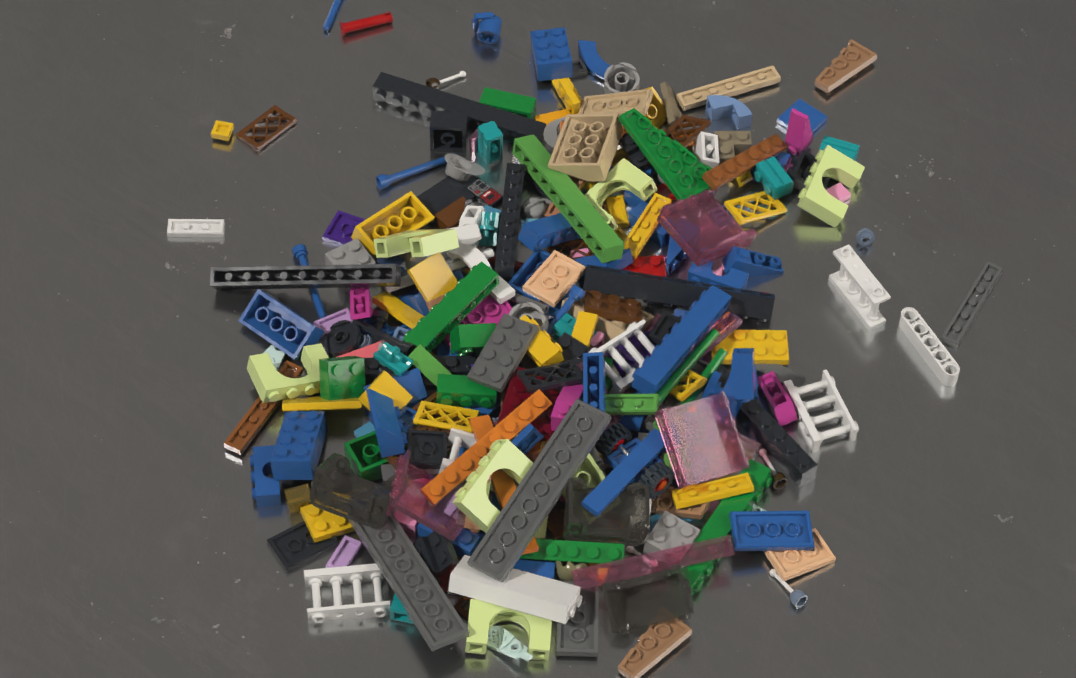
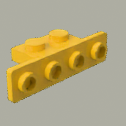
[552,78,583,114]

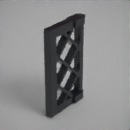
[517,360,583,393]

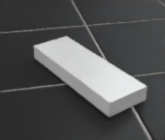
[167,219,225,238]

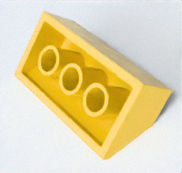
[351,191,435,255]

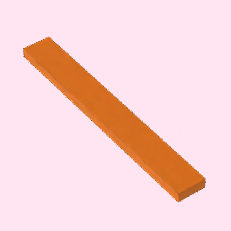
[469,415,539,555]

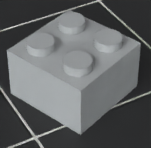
[325,238,376,293]
[643,510,700,570]

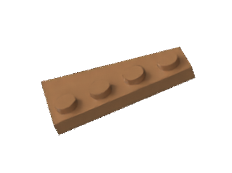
[815,39,877,93]
[650,486,710,519]
[618,607,692,678]

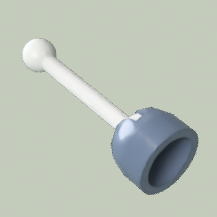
[769,569,808,608]

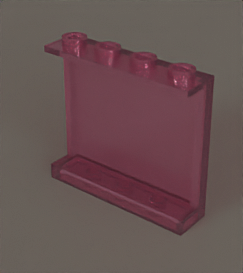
[657,189,757,267]
[654,391,750,489]
[390,450,466,541]

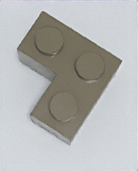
[714,131,752,165]

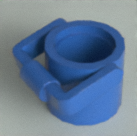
[472,12,502,44]

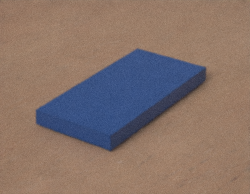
[729,510,815,551]

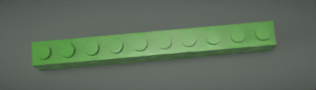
[512,134,624,263]

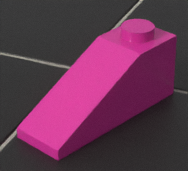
[785,108,813,155]
[350,287,373,320]
[757,371,798,426]
[551,384,583,431]

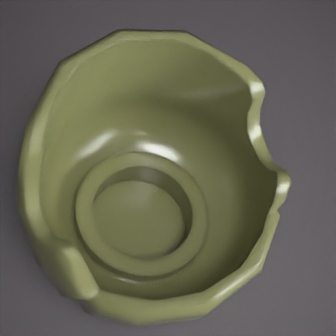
[555,561,588,581]

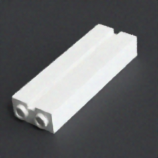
[448,555,582,624]

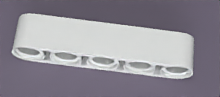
[899,307,960,387]

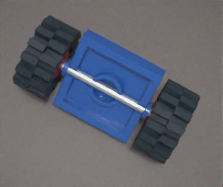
[595,422,675,499]

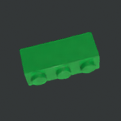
[479,87,536,119]
[436,374,497,408]

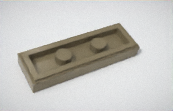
[660,82,681,131]

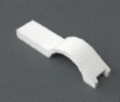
[447,243,515,304]

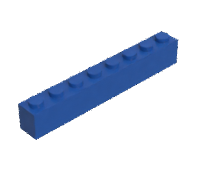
[632,285,732,394]

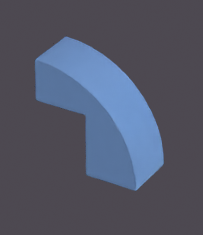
[706,95,752,129]

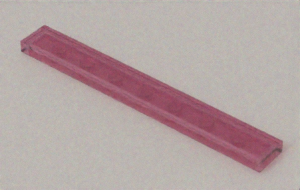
[571,535,735,590]

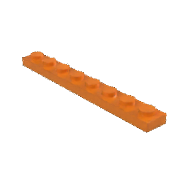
[420,389,552,506]

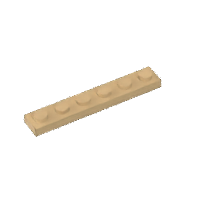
[676,65,781,111]

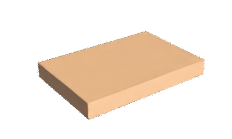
[522,250,586,307]
[763,528,836,581]

